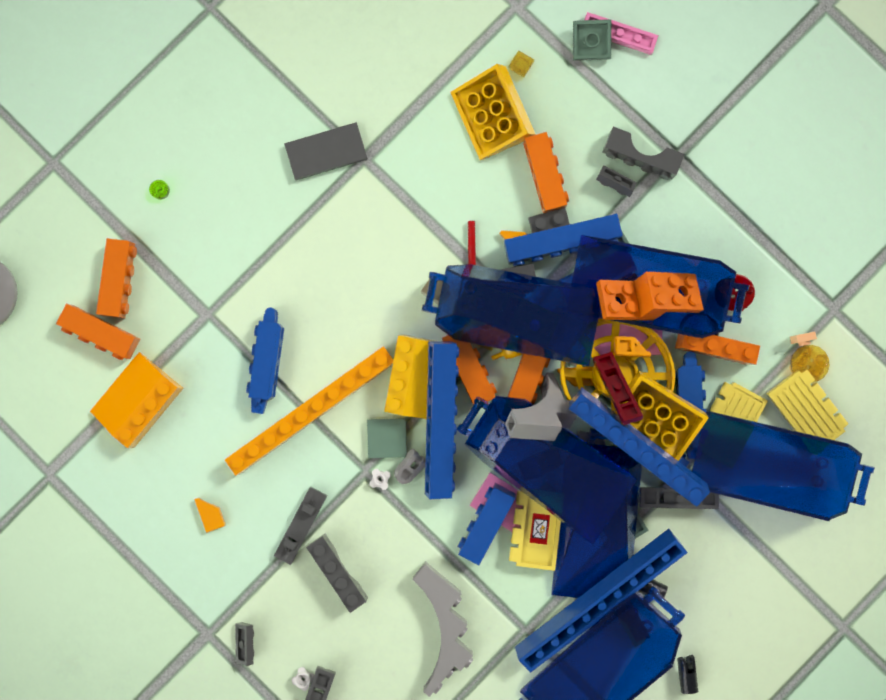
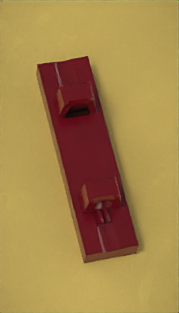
[593,352,643,426]

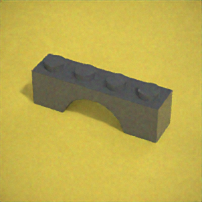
[602,126,685,180]
[306,534,368,613]

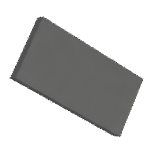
[284,122,368,180]

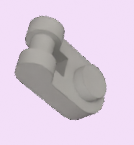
[394,449,425,484]

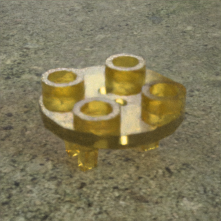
[789,345,830,382]

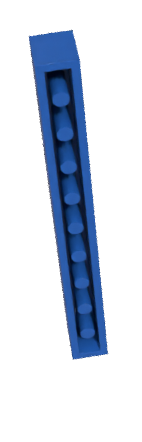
[515,528,688,673]

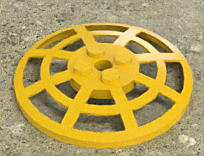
[560,318,675,411]

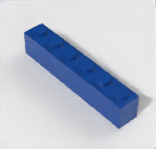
[504,214,623,267]

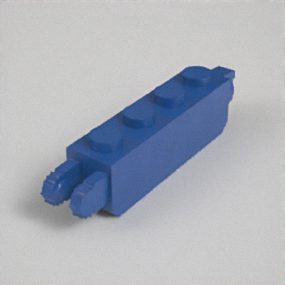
[246,307,284,414]
[675,351,708,459]

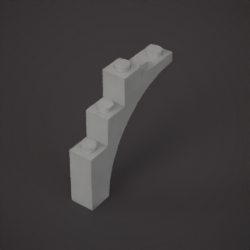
[413,561,473,697]

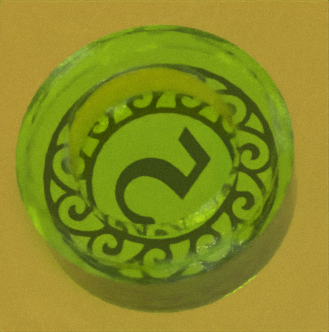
[149,180,170,200]

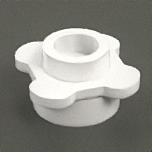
[370,469,391,490]
[292,667,314,691]

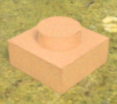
[790,332,817,346]

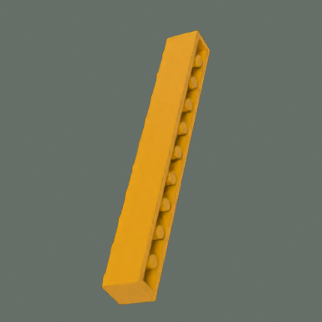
[225,346,394,476]

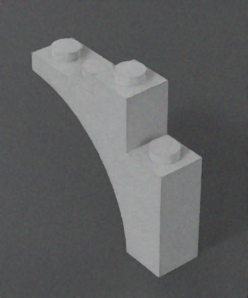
[505,372,577,441]

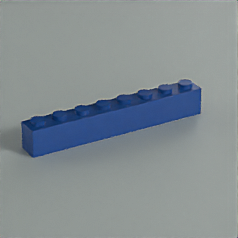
[425,341,459,500]
[569,387,710,507]

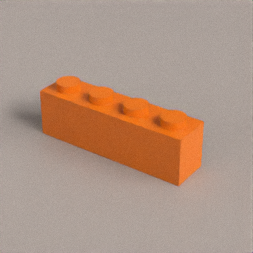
[523,132,569,213]
[96,238,137,319]
[56,303,140,360]
[442,328,497,408]
[675,329,760,365]
[500,344,551,419]

